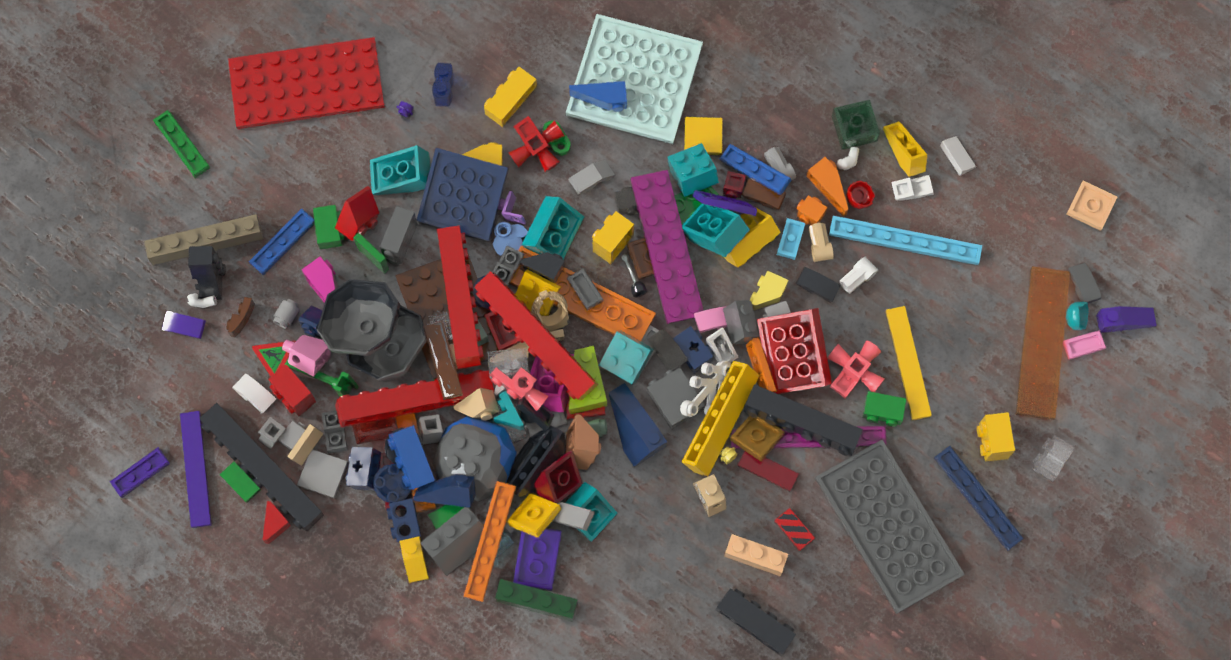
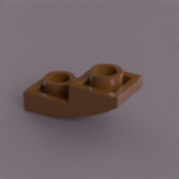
[742,179,786,210]
[226,297,255,338]

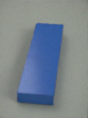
[719,144,791,195]
[249,208,315,275]

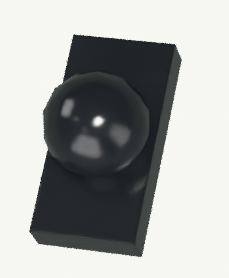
[517,397,554,431]

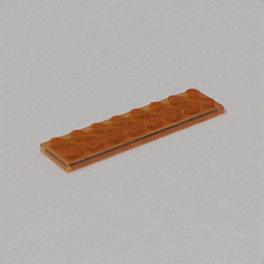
[1015,266,1070,420]

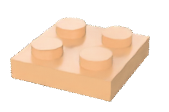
[1066,181,1117,231]

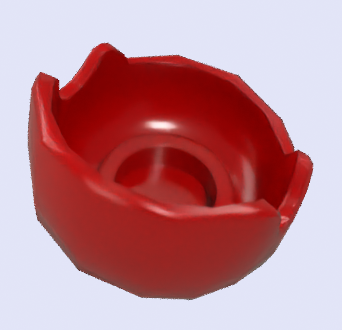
[846,181,875,209]

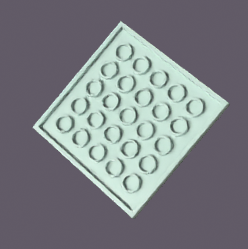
[566,14,703,144]

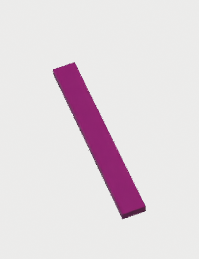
[730,426,887,449]

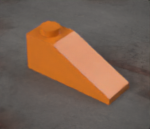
[807,157,848,217]

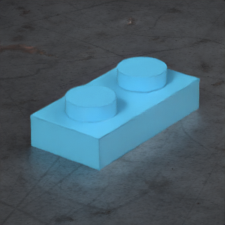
[777,218,805,260]

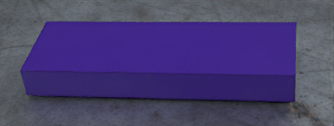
[110,447,170,498]

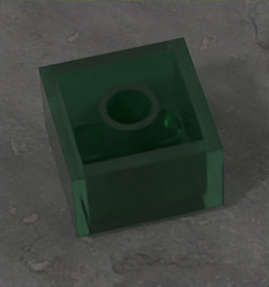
[832,100,880,150]

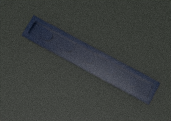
[934,446,1024,551]

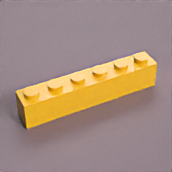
[682,361,760,476]

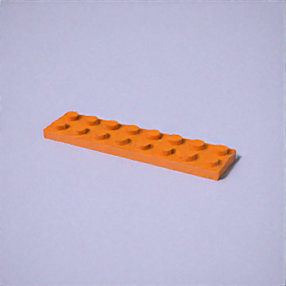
[510,246,656,341]

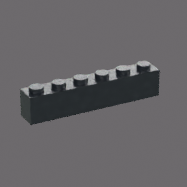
[744,385,863,456]

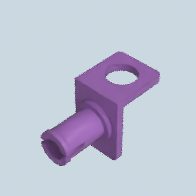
[498,191,526,225]

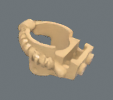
[532,290,569,332]

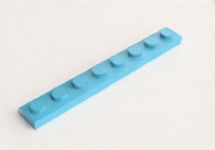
[829,216,982,265]

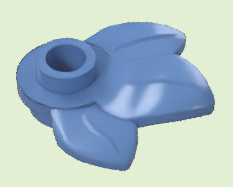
[493,222,528,256]

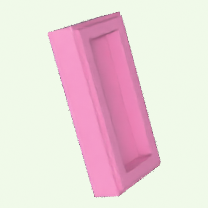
[1062,330,1106,360]

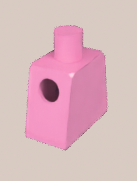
[282,335,331,377]

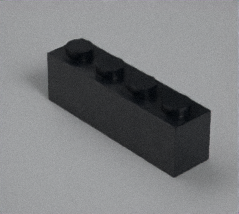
[716,588,796,656]

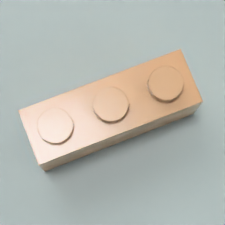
[724,534,788,576]

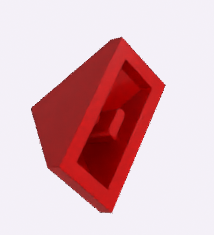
[262,501,291,544]

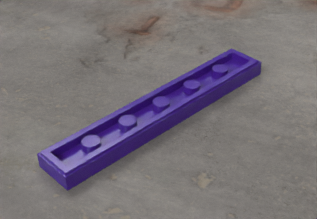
[180,411,212,528]

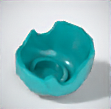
[1066,301,1089,330]

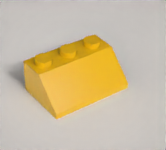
[724,207,781,267]

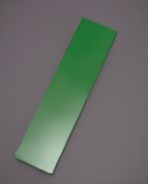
[153,110,210,178]

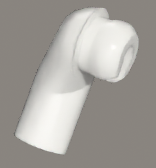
[837,147,859,170]
[187,293,217,308]

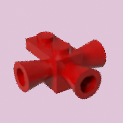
[508,116,565,172]

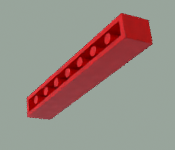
[437,225,484,369]
[474,271,599,400]
[335,370,495,427]

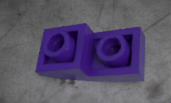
[162,311,206,339]

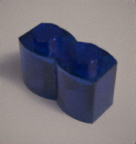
[432,63,454,107]

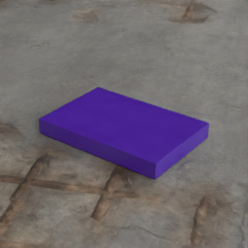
[693,190,757,216]
[513,528,562,590]

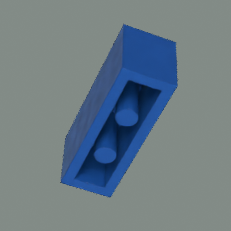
[388,425,435,489]

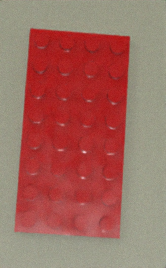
[228,37,385,129]

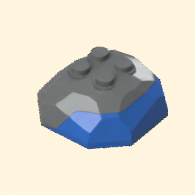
[433,416,517,502]

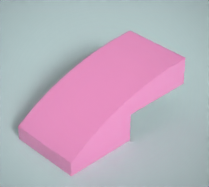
[694,306,727,333]

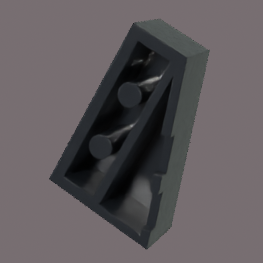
[188,246,226,300]

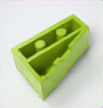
[569,346,607,414]

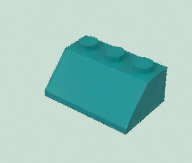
[522,196,584,259]

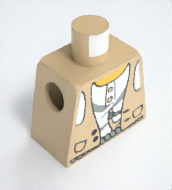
[693,474,727,517]

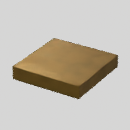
[730,416,785,462]

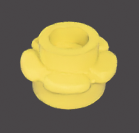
[720,447,738,464]

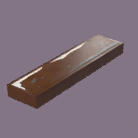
[424,321,463,400]

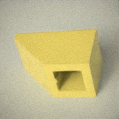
[750,271,788,311]

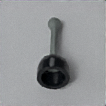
[622,254,647,298]

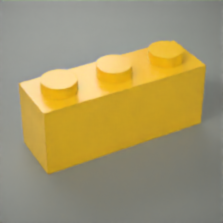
[484,67,537,127]

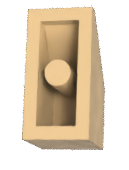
[453,388,499,421]

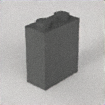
[380,206,418,265]
[647,367,705,430]

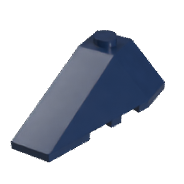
[608,383,667,467]

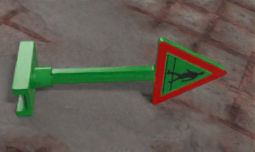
[252,340,359,397]

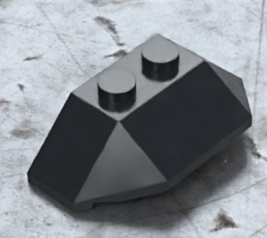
[506,425,565,497]

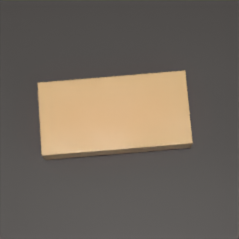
[288,424,323,466]

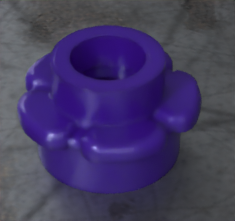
[396,101,414,117]

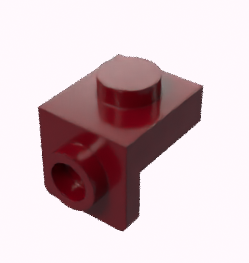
[723,171,746,199]

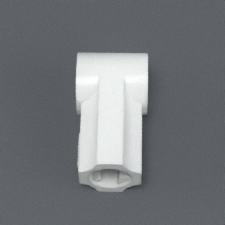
[839,256,879,294]

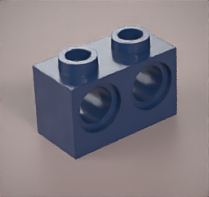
[386,498,421,542]

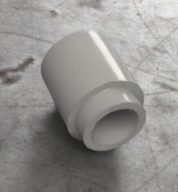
[273,299,299,329]

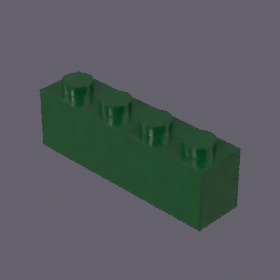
[495,579,578,622]

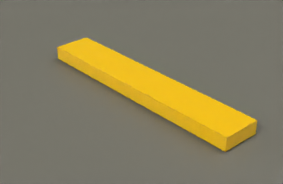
[885,306,932,421]

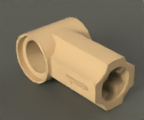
[809,223,834,262]

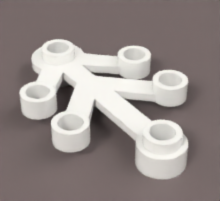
[680,360,731,417]

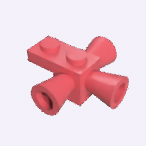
[828,341,885,399]
[489,367,548,411]

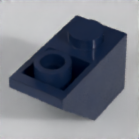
[298,305,323,338]

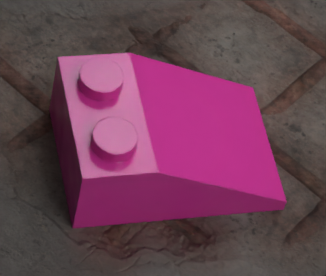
[302,256,337,303]
[530,354,574,412]

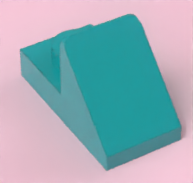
[494,391,524,431]

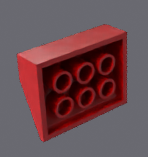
[757,308,832,394]

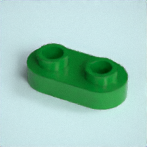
[543,121,571,156]

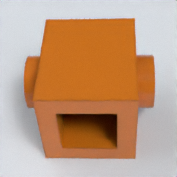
[796,195,827,225]

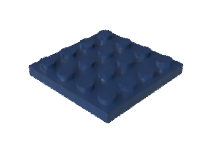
[417,148,509,241]

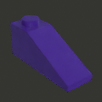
[1096,306,1157,333]

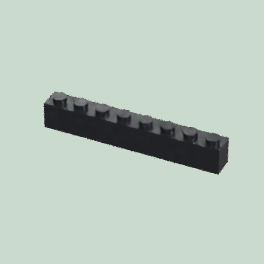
[199,403,324,531]

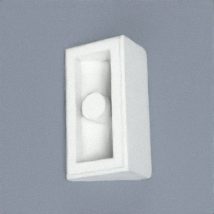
[940,136,976,176]

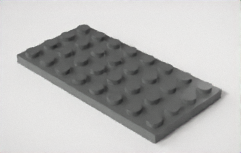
[815,440,965,614]

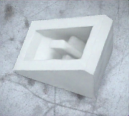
[705,328,738,362]

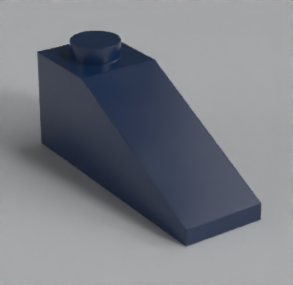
[413,475,476,508]

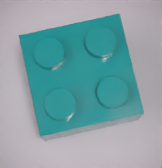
[667,143,719,197]
[599,330,654,384]

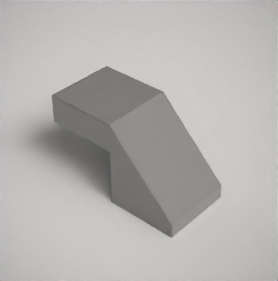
[568,160,615,194]

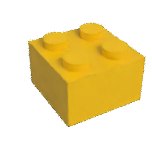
[592,211,634,264]
[977,412,1015,462]

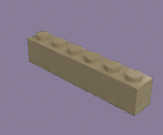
[144,214,264,265]

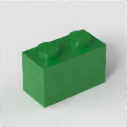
[313,205,345,250]
[862,391,906,427]

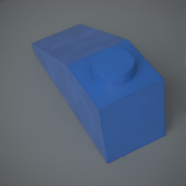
[569,81,627,112]

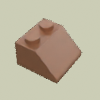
[565,414,601,470]

